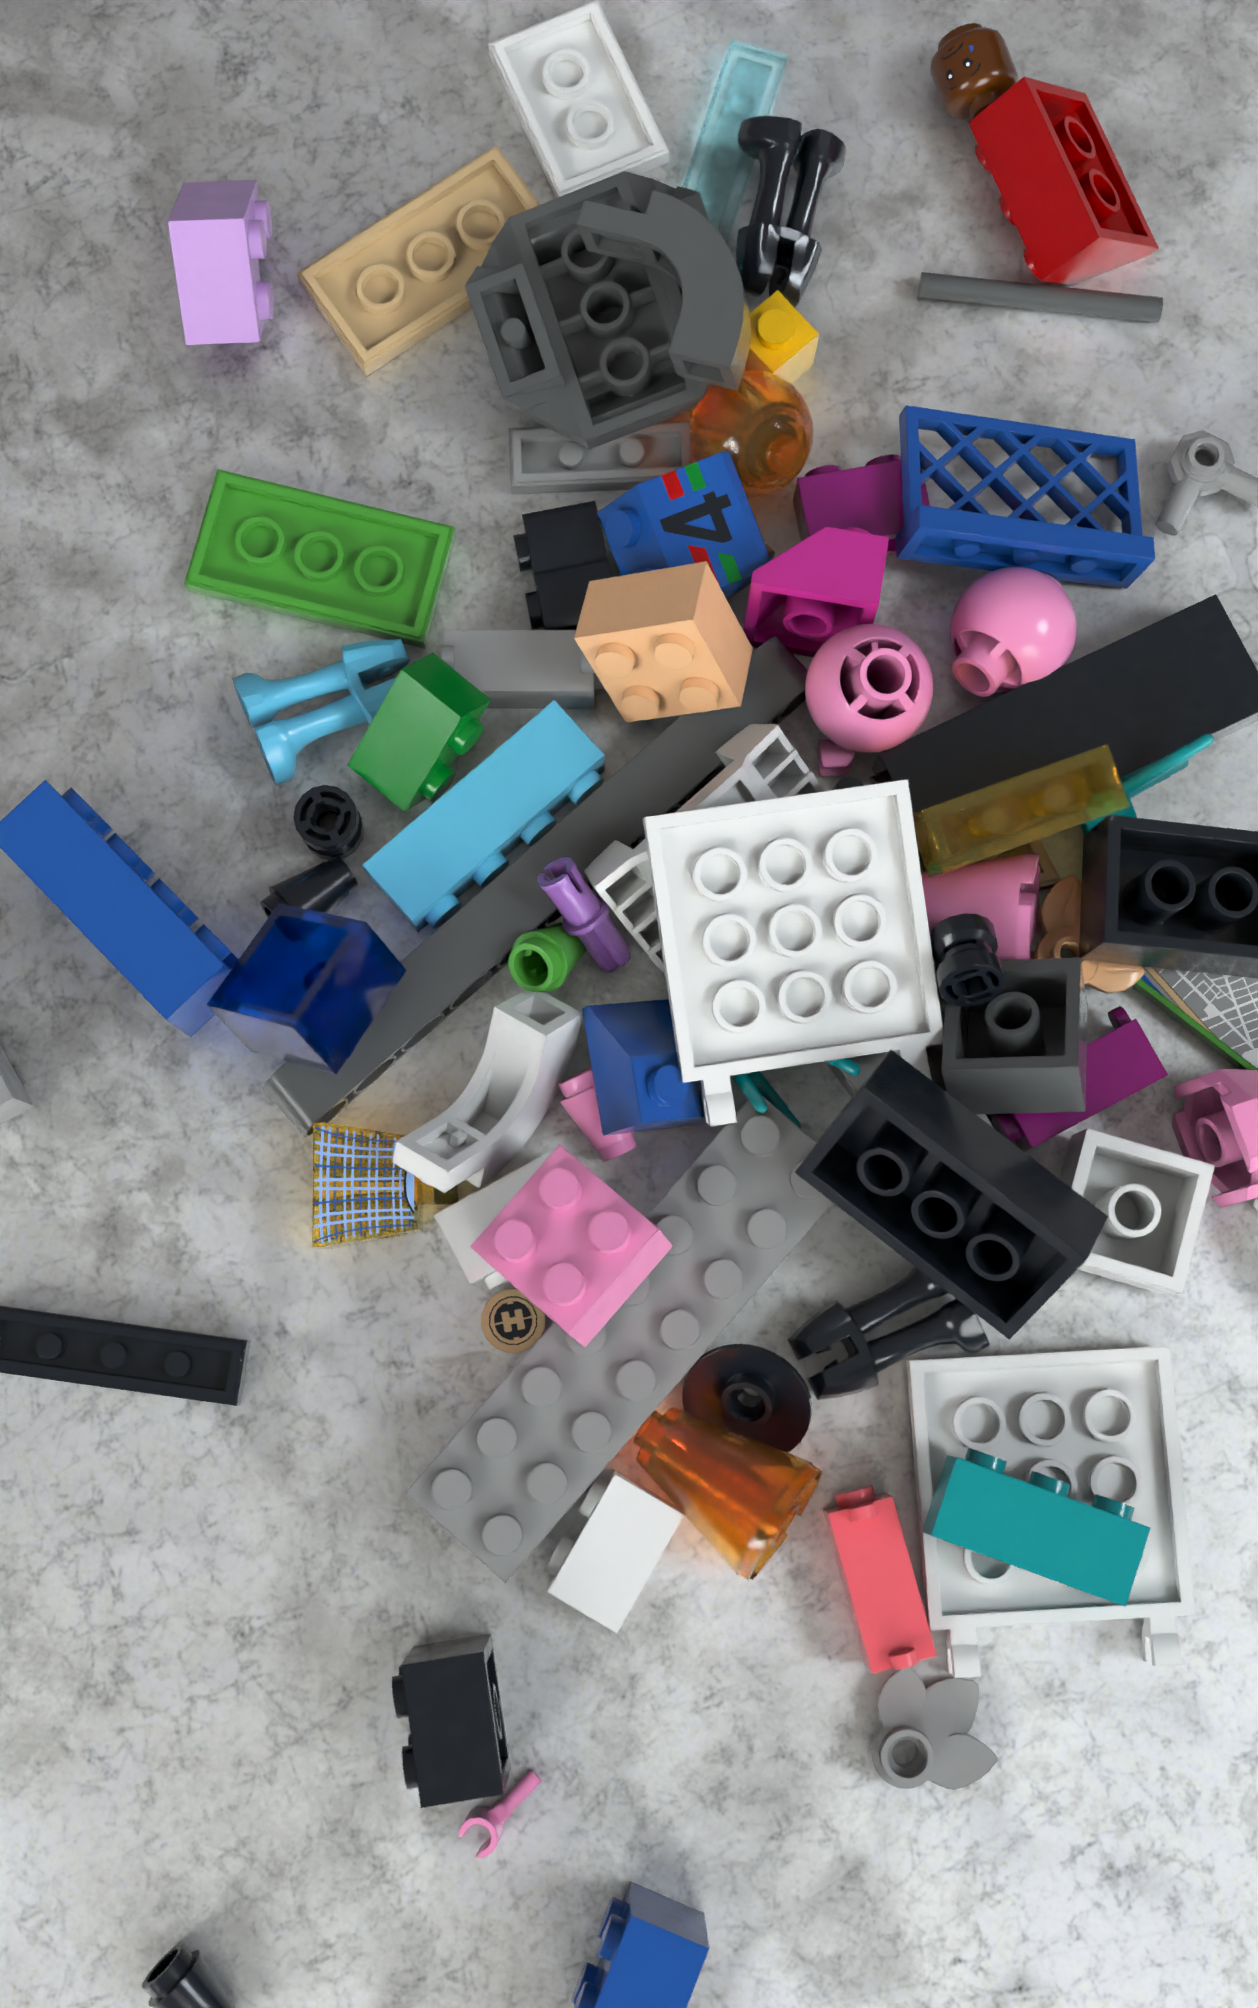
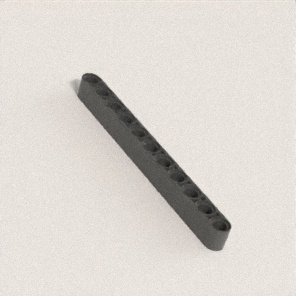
[263,637,808,1137]

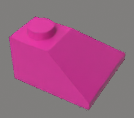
[743,527,889,657]

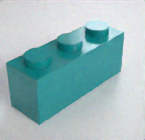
[922,1448,1150,1607]

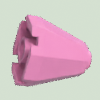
[1172,1069,1258,1208]

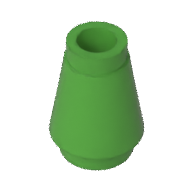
[508,922,587,992]

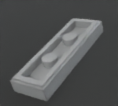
[508,421,694,494]

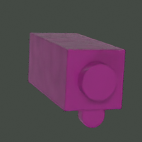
[990,1006,1168,1151]

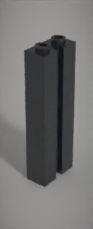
[869,594,1258,871]

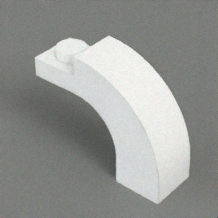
[393,990,583,1193]

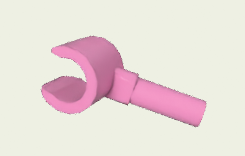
[817,739,855,777]
[458,1769,542,1858]

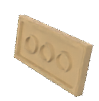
[296,145,540,377]

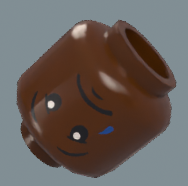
[930,23,1018,120]

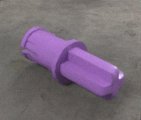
[537,857,631,972]

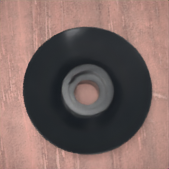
[682,1344,812,1461]

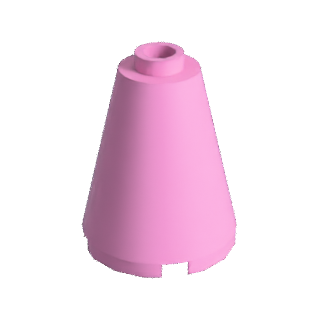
[921,854,1040,961]

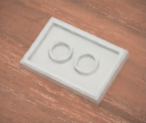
[488,0,669,198]

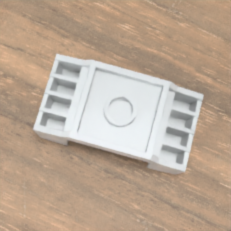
[584,724,825,977]

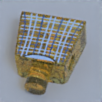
[312,1122,461,1249]

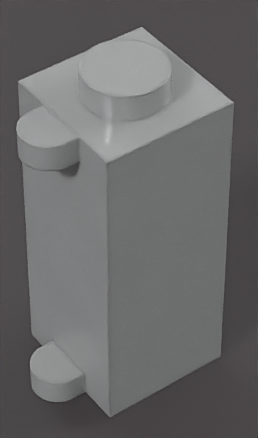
[441,630,605,709]

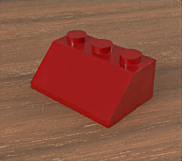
[968,77,1159,285]

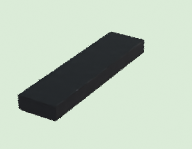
[0,1306,251,1406]

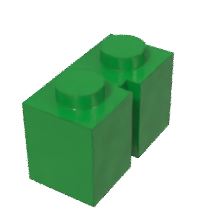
[347,653,491,812]

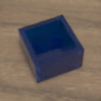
[207,903,407,1075]

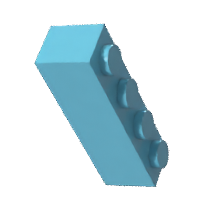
[362,700,605,932]

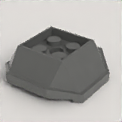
[465,171,714,449]

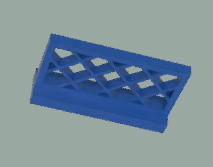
[896,405,1155,589]

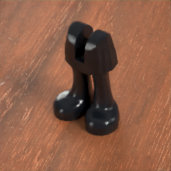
[736,116,846,308]
[787,1266,990,1400]

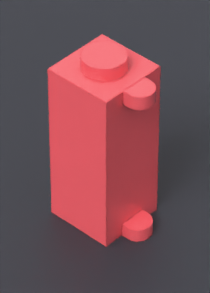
[823,1484,937,1674]

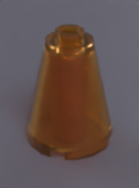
[633,1407,823,1581]

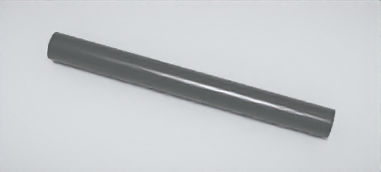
[918,272,1163,322]

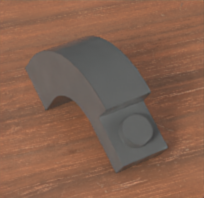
[576,190,751,391]

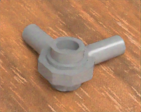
[1155,430,1258,536]

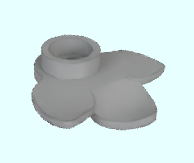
[871,1667,997,1790]

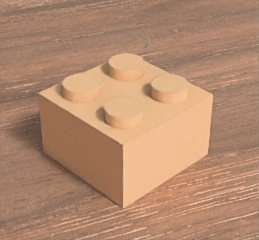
[574,561,753,722]

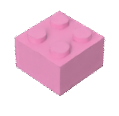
[470,1145,673,1348]

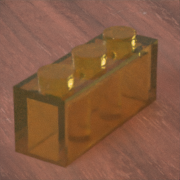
[913,744,1130,877]

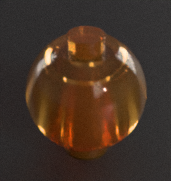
[689,369,814,498]

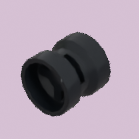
[293,785,364,860]
[930,913,1006,1007]

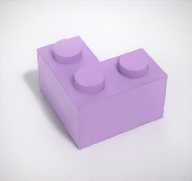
[168,180,274,345]

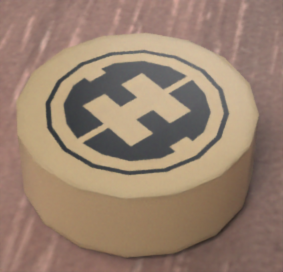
[481,1288,546,1353]

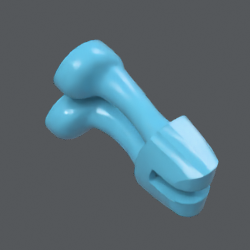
[232,639,410,785]

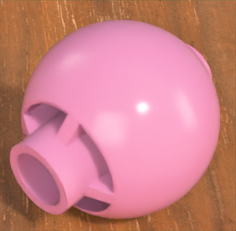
[950,567,1077,697]
[805,624,933,753]

